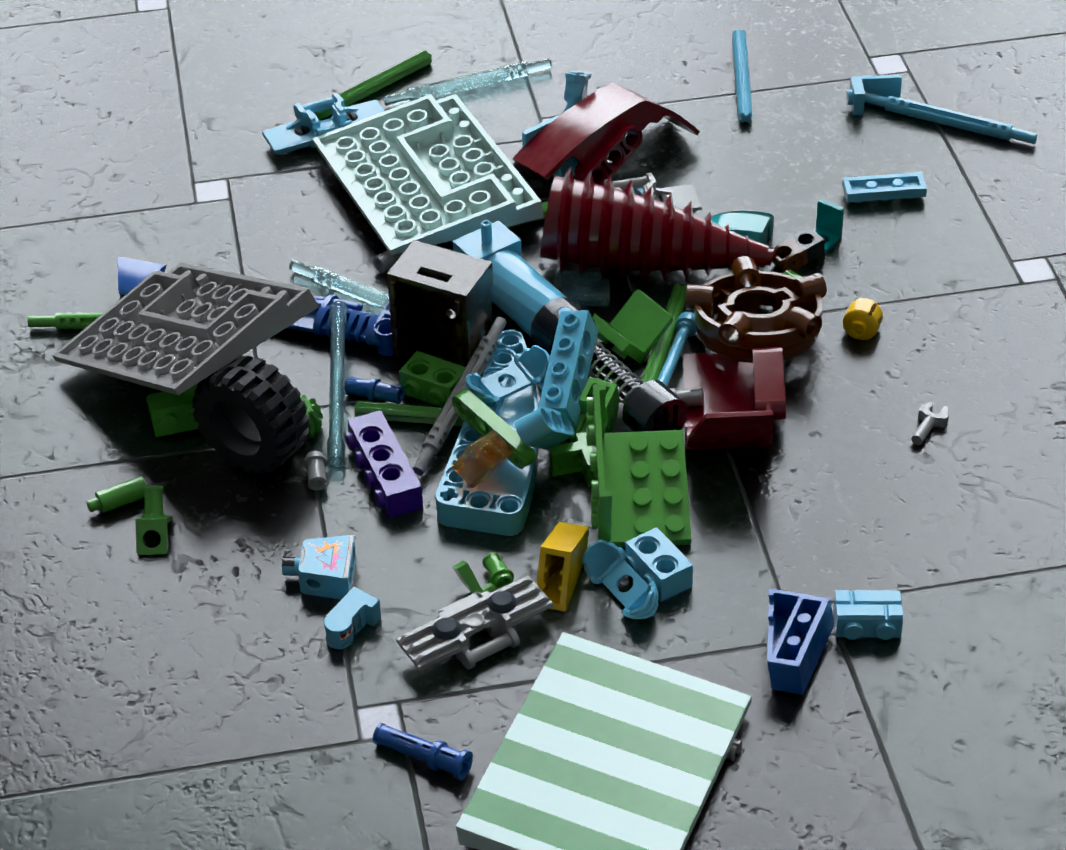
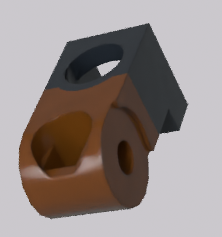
[772,227,825,273]

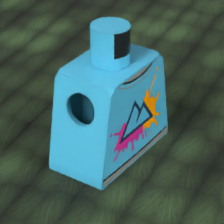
[282,535,356,600]

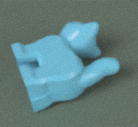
[563,71,592,113]

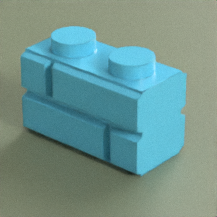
[833,590,903,640]

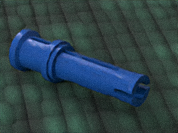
[373,723,473,780]

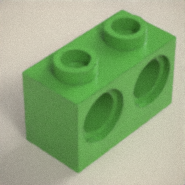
[399,351,466,407]

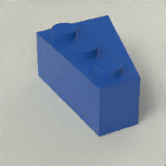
[767,588,834,695]

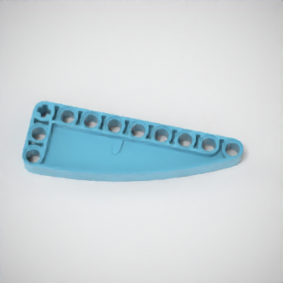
[435,330,539,536]

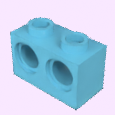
[625,527,693,602]

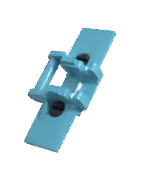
[262,93,385,155]

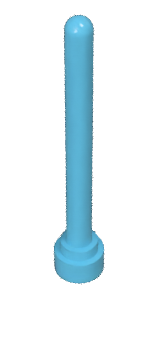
[657,312,696,386]

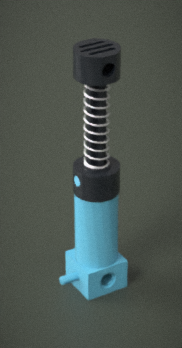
[453,220,687,432]

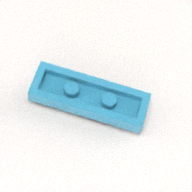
[842,172,927,203]

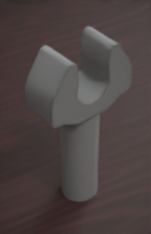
[911,401,949,445]

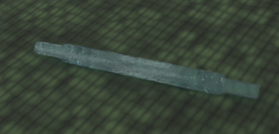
[383,58,552,106]
[289,259,389,309]

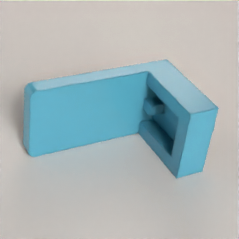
[846,75,902,115]

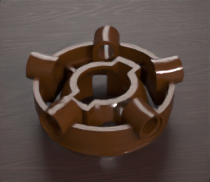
[685,256,827,363]

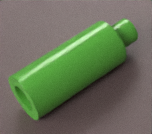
[86,476,147,513]

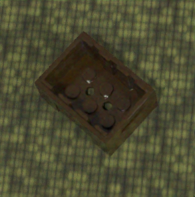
[387,240,493,367]

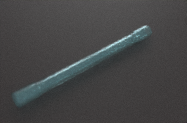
[327,301,347,468]

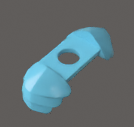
[465,345,550,404]
[582,540,659,619]

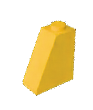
[537,522,589,611]

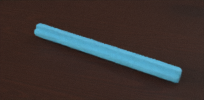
[732,29,753,123]

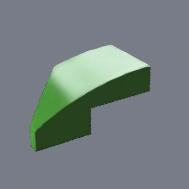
[452,561,497,594]

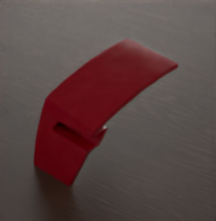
[512,83,700,186]
[683,347,786,451]

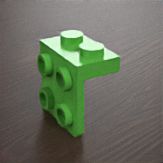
[592,290,673,364]
[146,385,199,437]

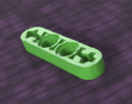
[452,389,536,469]

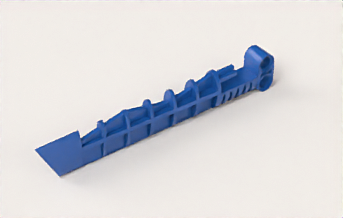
[117,256,393,356]

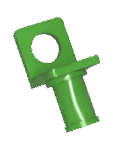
[135,486,173,555]

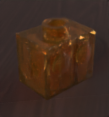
[452,430,514,488]

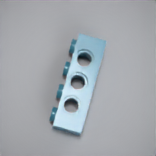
[538,310,598,428]

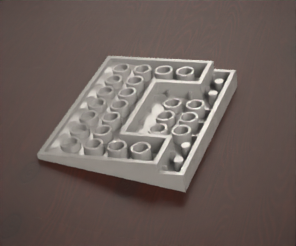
[52,263,319,395]

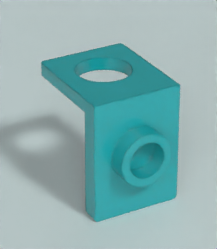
[812,199,844,253]

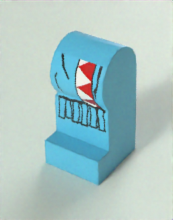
[324,587,381,649]

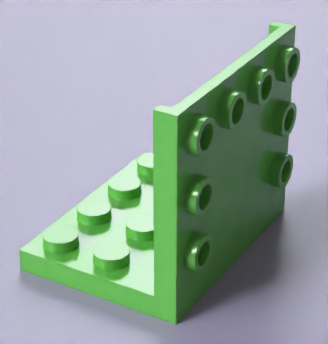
[586,384,692,547]

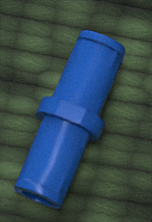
[344,376,405,404]

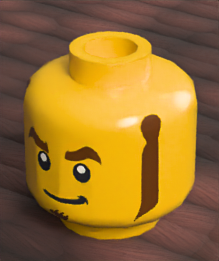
[842,298,883,340]

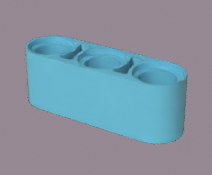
[514,407,574,450]

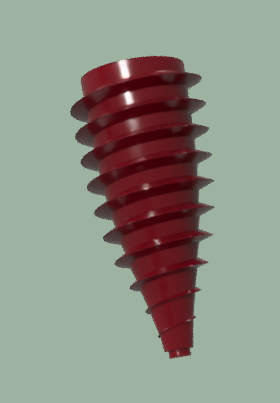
[540,167,774,283]

